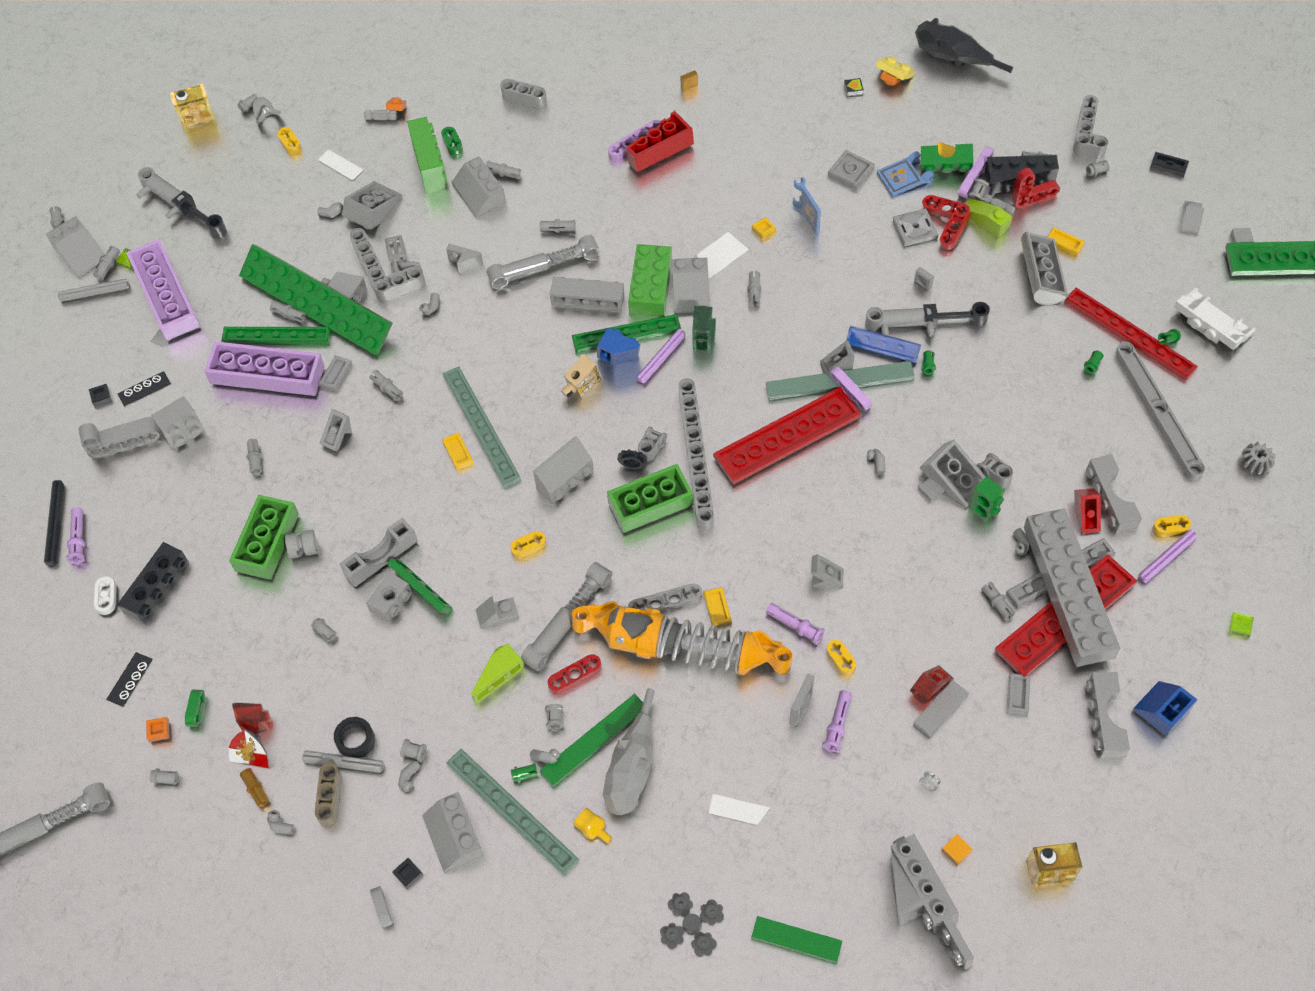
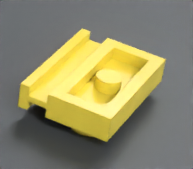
[875,56,915,80]

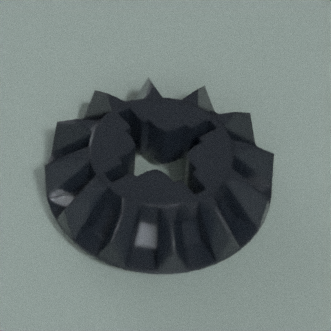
[617,449,647,469]

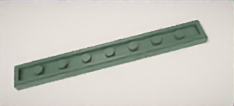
[766,361,915,401]
[443,366,521,488]
[446,749,579,876]

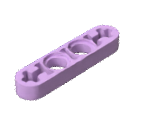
[608,120,660,161]
[958,146,994,199]

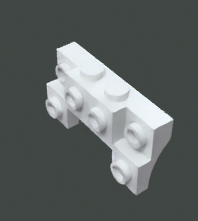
[1174,287,1256,350]

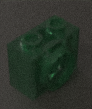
[692,305,716,352]

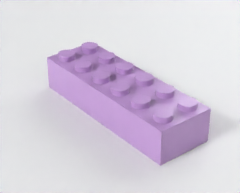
[126,239,200,341]
[204,341,325,396]

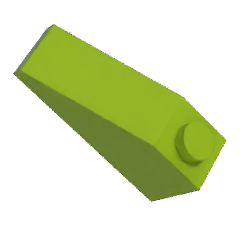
[962,198,1012,239]
[471,643,524,704]

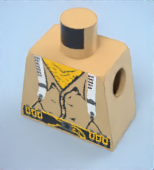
[561,354,603,398]

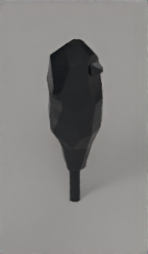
[915,18,1014,73]

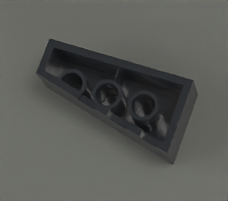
[985,155,1059,196]

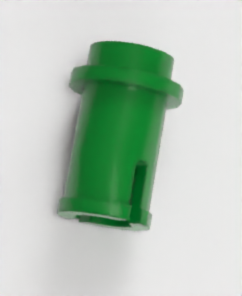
[1158,329,1181,344]
[921,350,936,375]
[1084,350,1104,374]
[511,763,538,783]

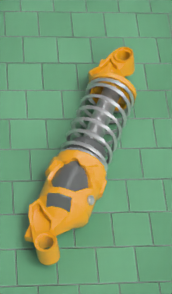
[572,601,793,676]

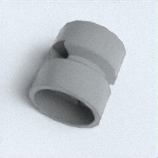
[285,529,318,559]

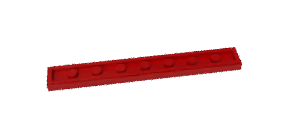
[1064,287,1198,381]

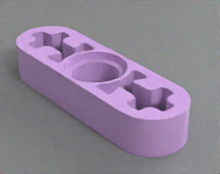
[829,366,872,412]

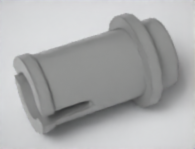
[237,94,258,112]
[1086,160,1110,177]
[311,618,337,642]
[150,768,178,785]

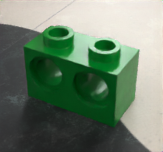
[969,476,1005,521]

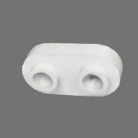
[94,576,117,615]

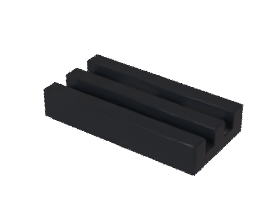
[1150,152,1189,177]

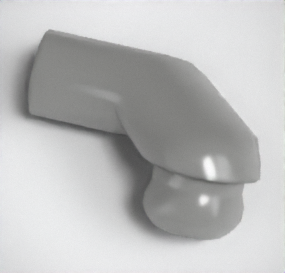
[867,449,885,473]
[530,749,560,764]
[398,760,420,792]

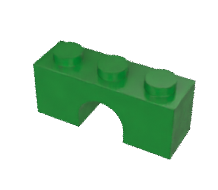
[921,143,973,173]

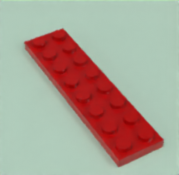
[713,387,861,485]
[994,554,1137,677]

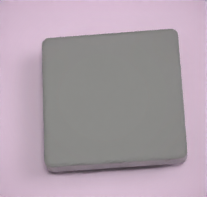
[151,329,169,347]

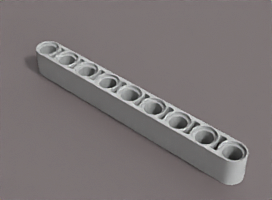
[678,378,714,531]

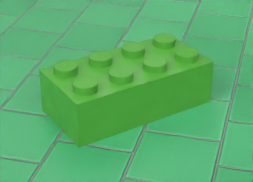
[407,116,447,194]
[628,244,672,317]
[607,464,693,533]
[229,494,299,580]

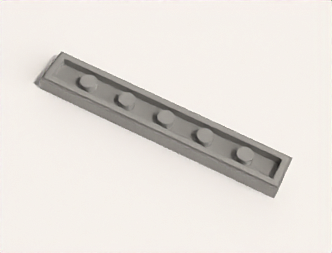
[1006,538,1116,609]

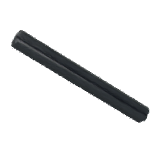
[44,480,64,566]

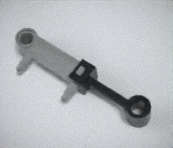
[137,167,227,239]
[865,302,990,337]

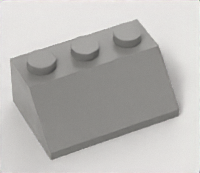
[452,156,506,217]
[533,436,593,504]
[422,792,484,873]

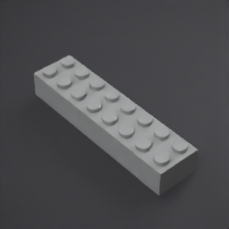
[1024,508,1120,667]

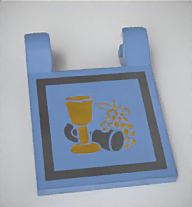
[877,151,934,197]
[793,177,821,234]

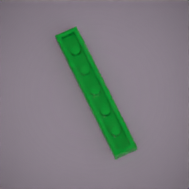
[572,314,681,353]
[221,326,331,345]
[540,693,643,788]

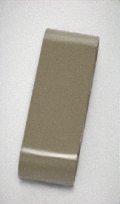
[315,762,342,827]

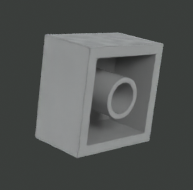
[151,396,205,450]

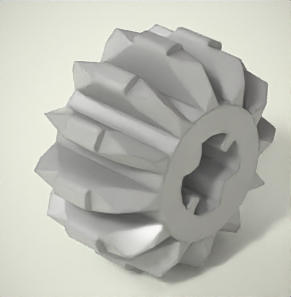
[1241,441,1276,475]

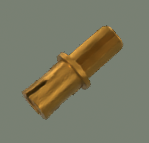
[239,768,269,807]

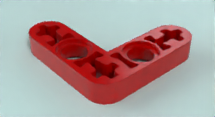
[1011,168,1060,208]
[922,195,971,250]

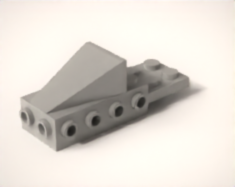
[891,834,974,970]

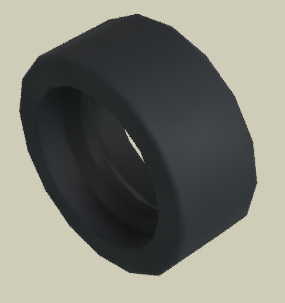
[334,717,375,758]

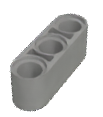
[500,79,547,109]

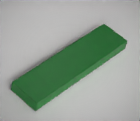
[387,559,453,614]
[751,916,842,964]

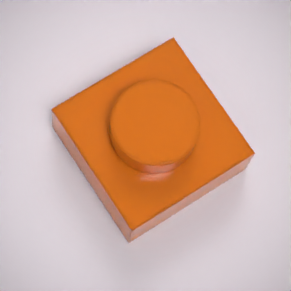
[880,71,901,86]
[386,97,406,111]
[146,717,170,742]

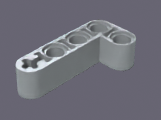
[1073,95,1109,159]
[78,417,160,458]

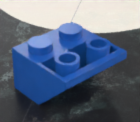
[597,328,641,366]
[1133,681,1198,737]

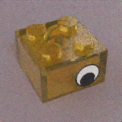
[171,84,216,130]
[1026,842,1083,888]

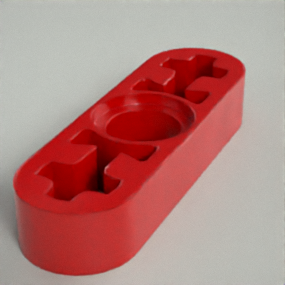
[547,654,602,694]

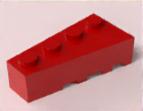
[626,110,694,172]

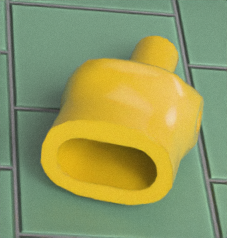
[573,807,612,844]

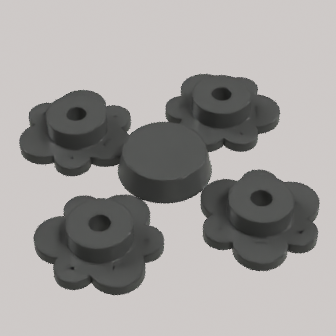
[660,892,724,956]

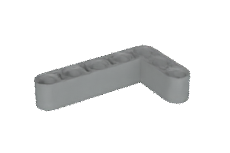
[350,228,425,302]

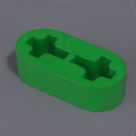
[441,127,463,155]
[185,689,205,727]

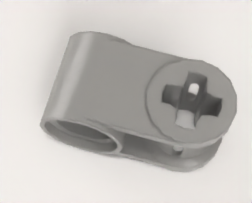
[638,426,667,464]
[976,453,1013,489]

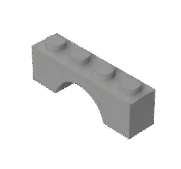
[1086,454,1142,533]
[339,518,418,587]
[1086,672,1130,758]

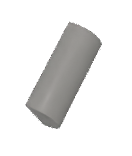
[1021,232,1068,305]

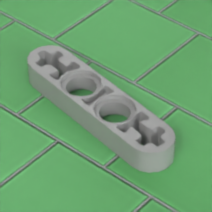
[628,583,702,613]

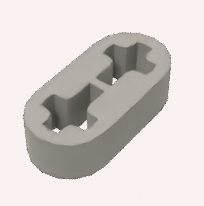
[370,886,393,928]

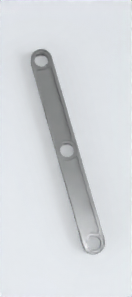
[1116,342,1205,480]

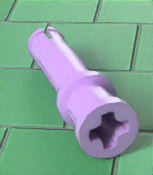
[66,507,85,564]
[766,603,825,645]
[822,690,852,752]

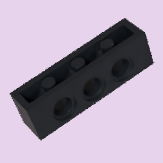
[117,542,187,622]

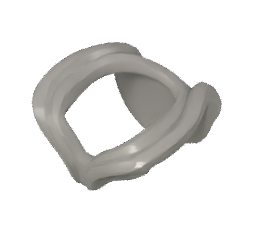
[252,97,281,123]

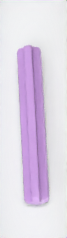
[637,329,685,384]
[1138,530,1197,583]

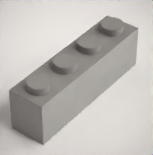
[550,277,624,311]

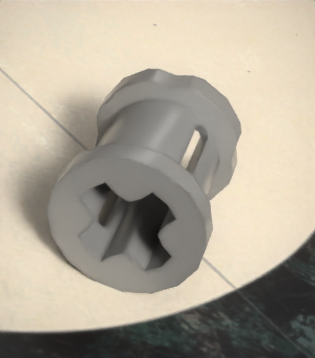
[968,178,990,201]
[545,704,564,730]
[400,739,427,762]

